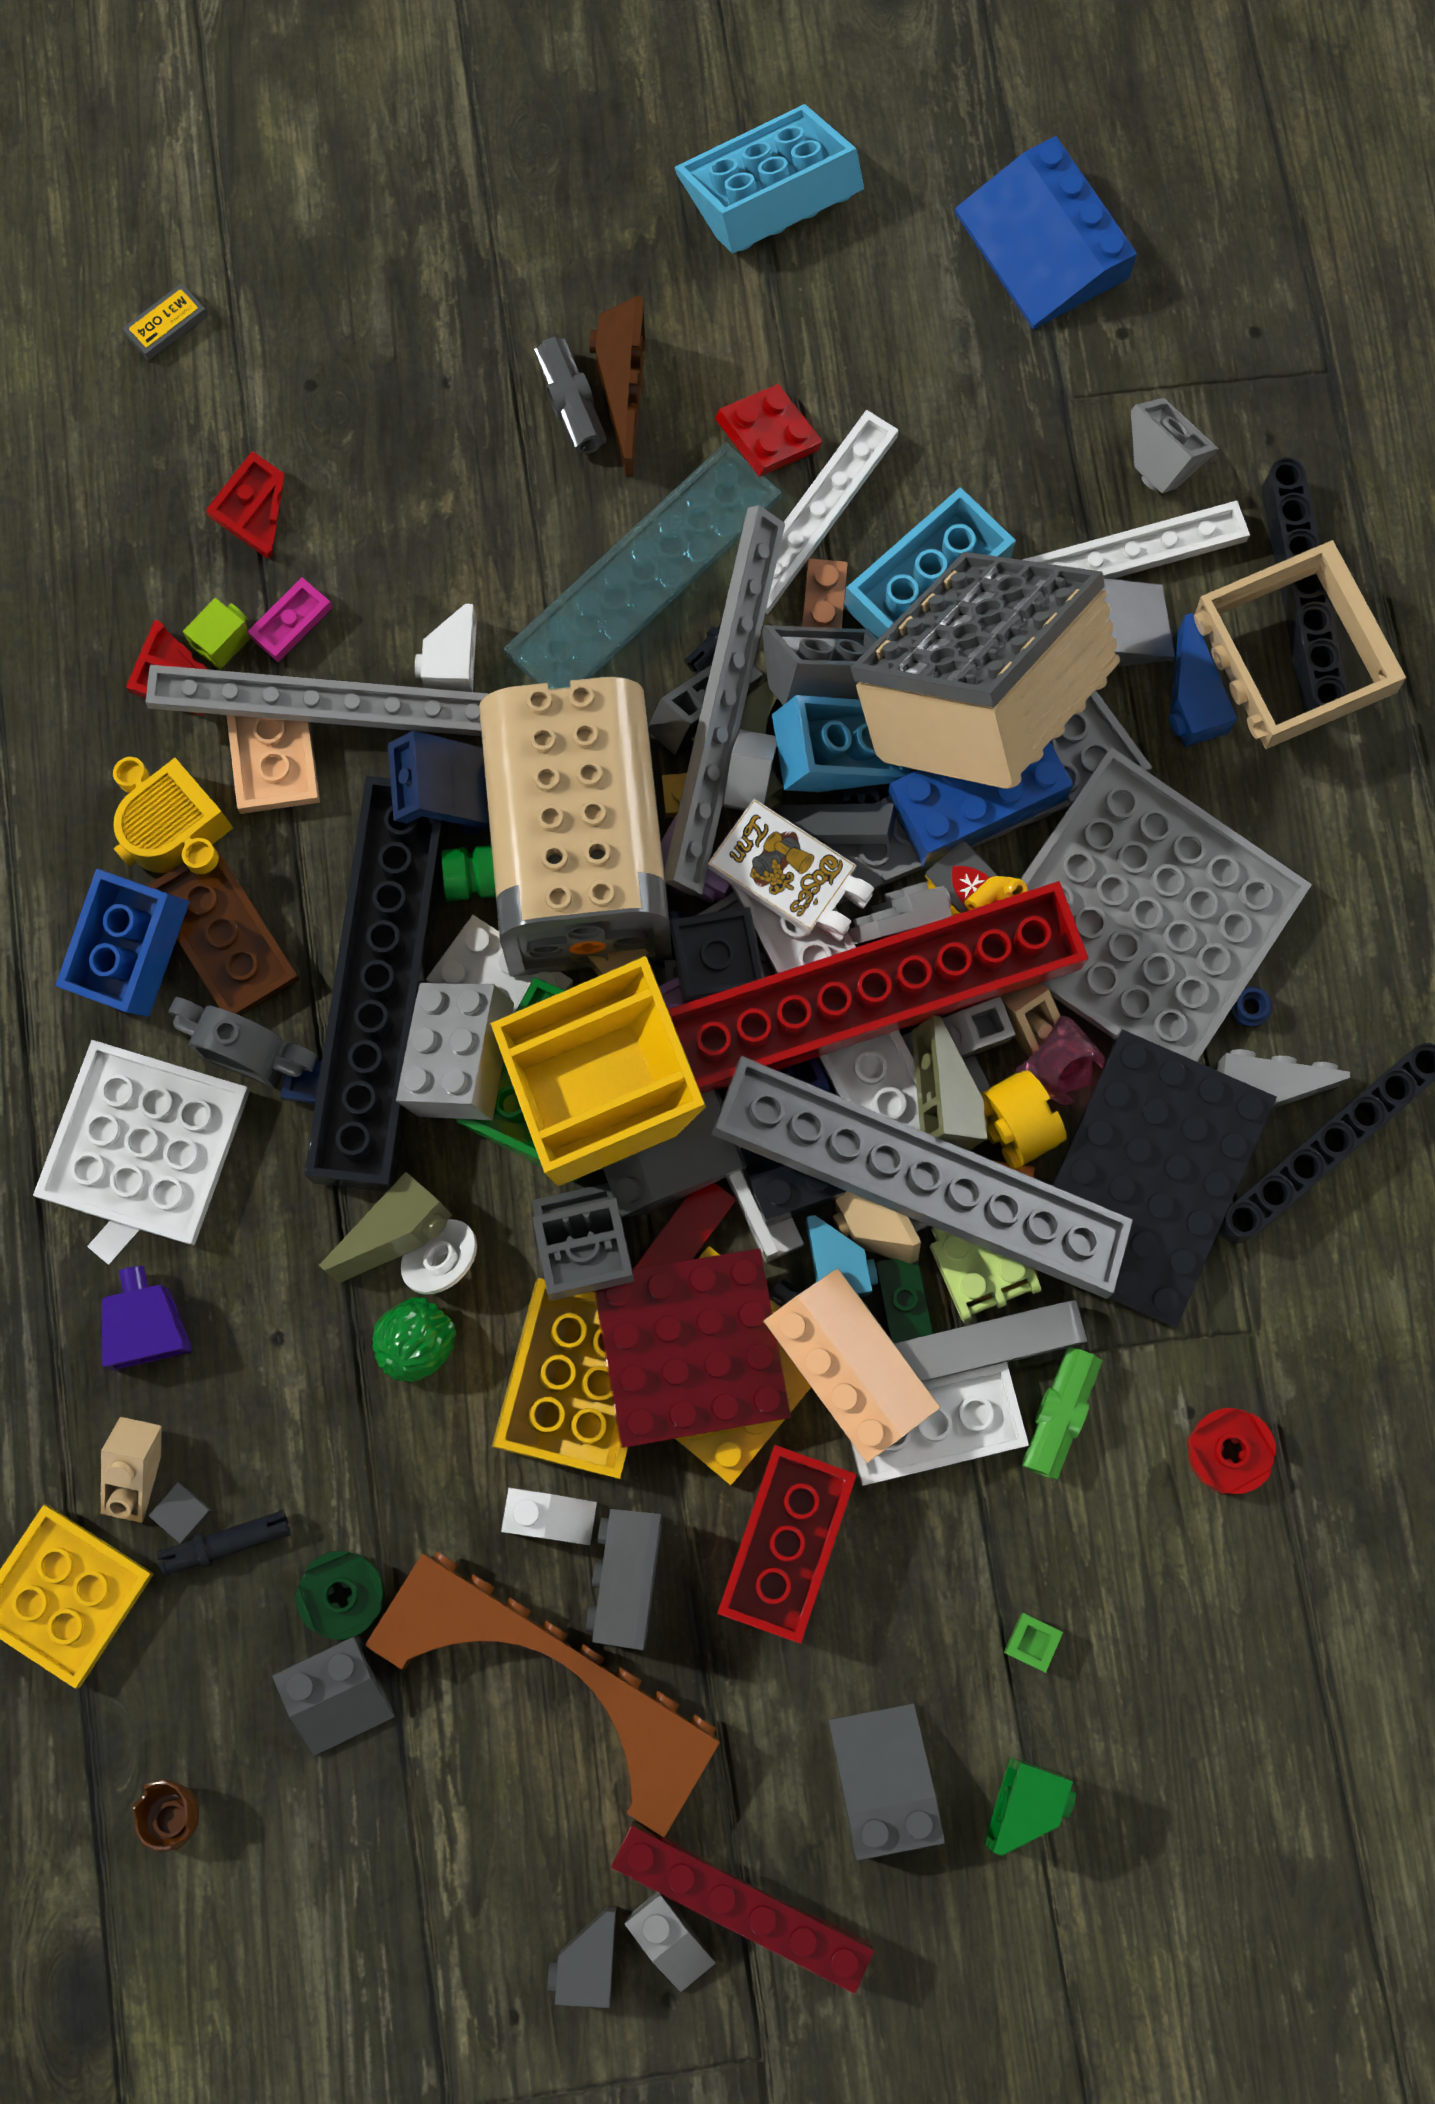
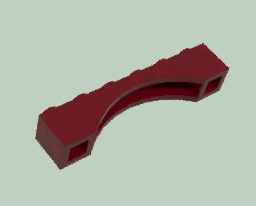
[611,1821,874,1994]

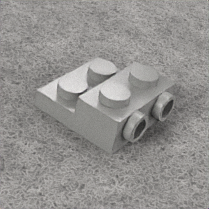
[848,882,952,944]

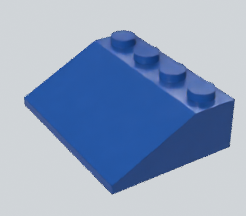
[954,136,1137,330]

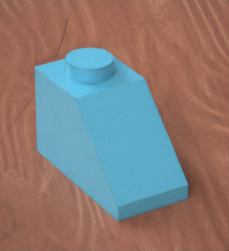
[805,1215,878,1298]

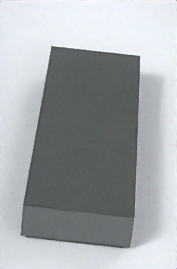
[776,803,897,844]

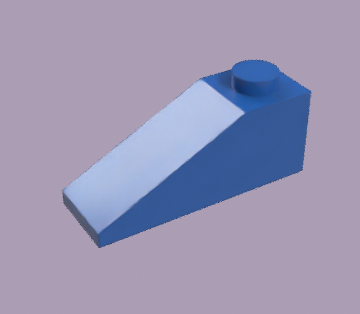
[1169,613,1237,748]

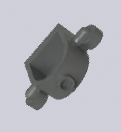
[168,997,319,1089]

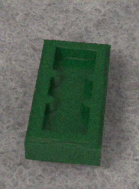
[875,1259,933,1344]

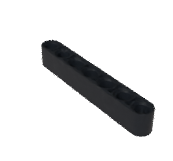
[1262,457,1348,713]
[1219,1043,1435,1244]

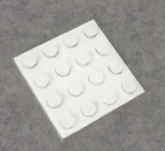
[33,1040,250,1246]

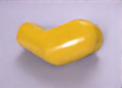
[964,876,1028,911]

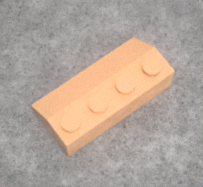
[764,1268,941,1463]

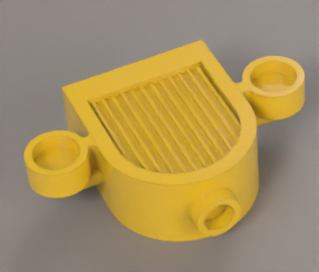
[113,757,233,874]

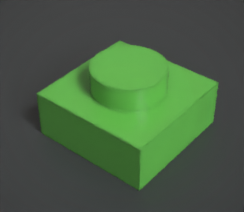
[1004,1613,1063,1673]

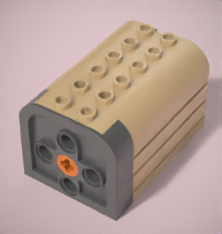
[479,677,672,977]

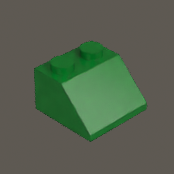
[983,1756,1076,1856]

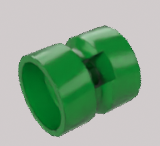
[441,845,496,902]

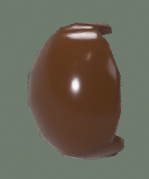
[132,1779,199,1853]

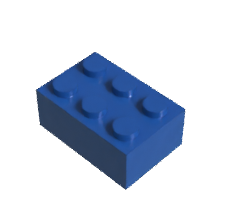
[55,869,190,1017]

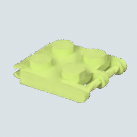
[930,1227,1041,1323]

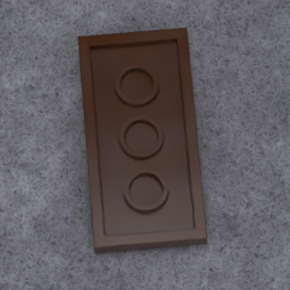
[147,845,300,1016]

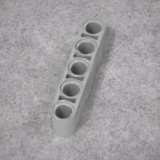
[895,1300,1088,1382]

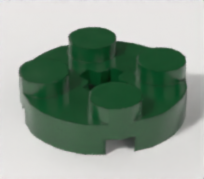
[296,1551,385,1640]

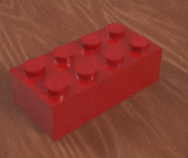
[717,1445,857,1644]

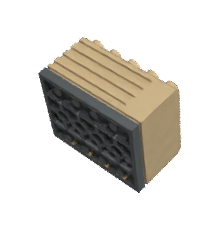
[851,552,1120,789]

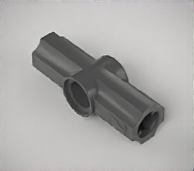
[534,337,606,455]

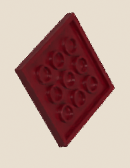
[594,1248,791,1448]

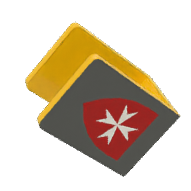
[925,841,998,916]

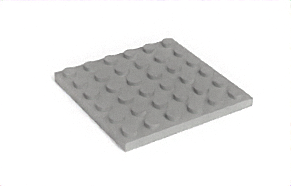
[1021,747,1312,1061]

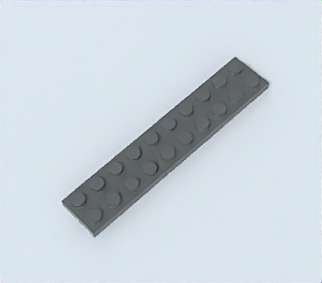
[711,1056,1133,1299]

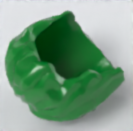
[372,1297,457,1382]

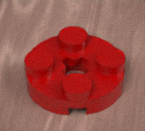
[1187,1408,1276,1495]

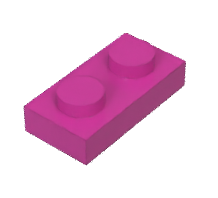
[247,577,333,662]

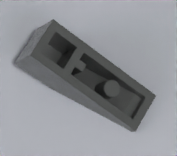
[648,665,763,756]

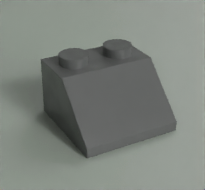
[272,1636,395,1756]

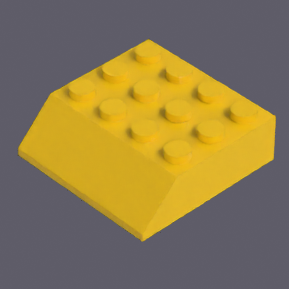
[490,956,706,1187]

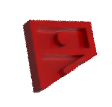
[206,451,285,559]

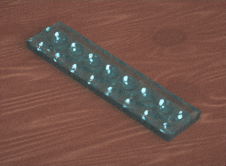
[503,442,781,689]

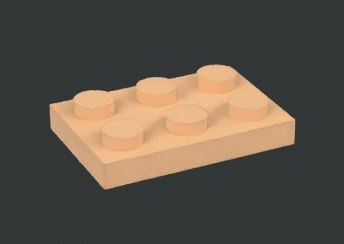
[227,715,320,814]

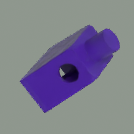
[102,1266,192,1371]

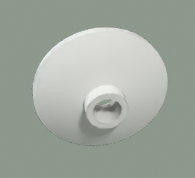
[401,1219,477,1294]

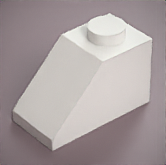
[415,604,477,692]
[501,1488,597,1545]

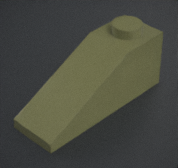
[911,1015,988,1151]
[319,1172,452,1283]

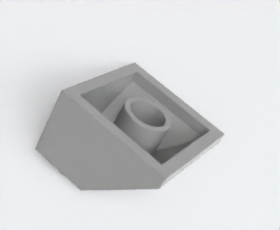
[1131,398,1219,493]

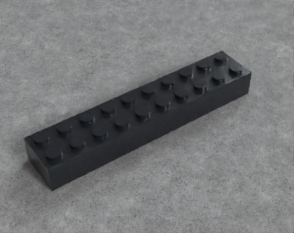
[304,776,449,1192]

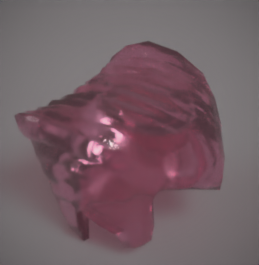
[1015,1016,1105,1106]

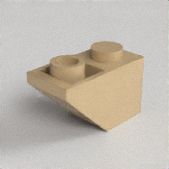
[100,1417,162,1523]

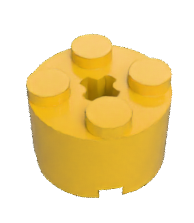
[980,1070,1067,1170]

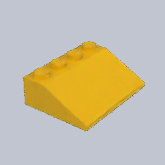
[492,1278,628,1479]

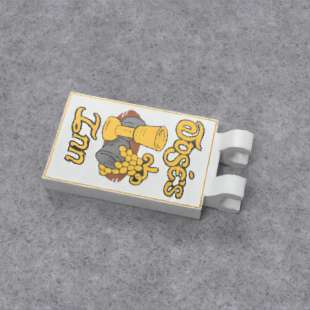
[708,799,874,941]

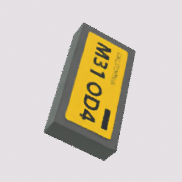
[122,283,208,361]

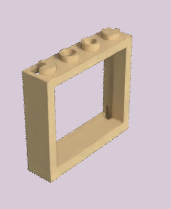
[1194,540,1406,749]

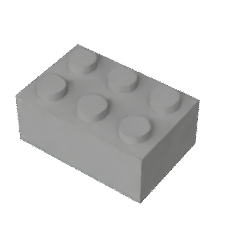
[396,983,514,1120]

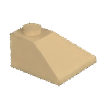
[832,1191,921,1264]

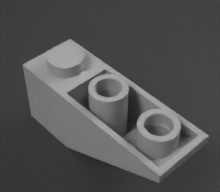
[902,996,1016,1059]
[1217,1049,1350,1109]

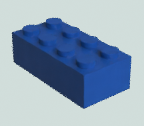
[887,742,1074,868]

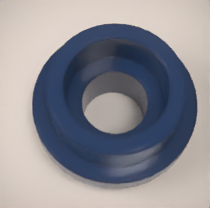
[1230,986,1272,1027]

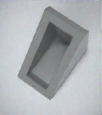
[723,729,777,811]

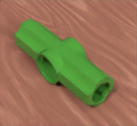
[1022,1346,1103,1480]

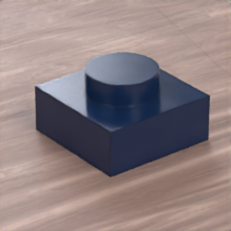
[280,1061,322,1104]

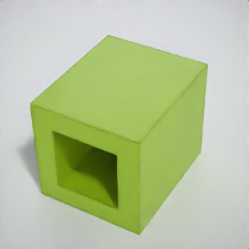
[183,598,250,671]

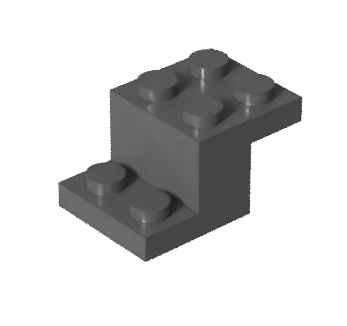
[532,1183,635,1301]

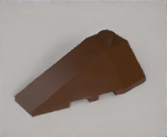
[589,296,646,477]

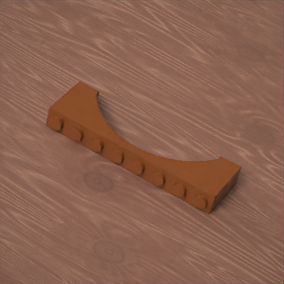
[365,1551,720,1837]

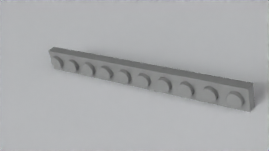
[664,505,785,896]
[146,665,489,736]

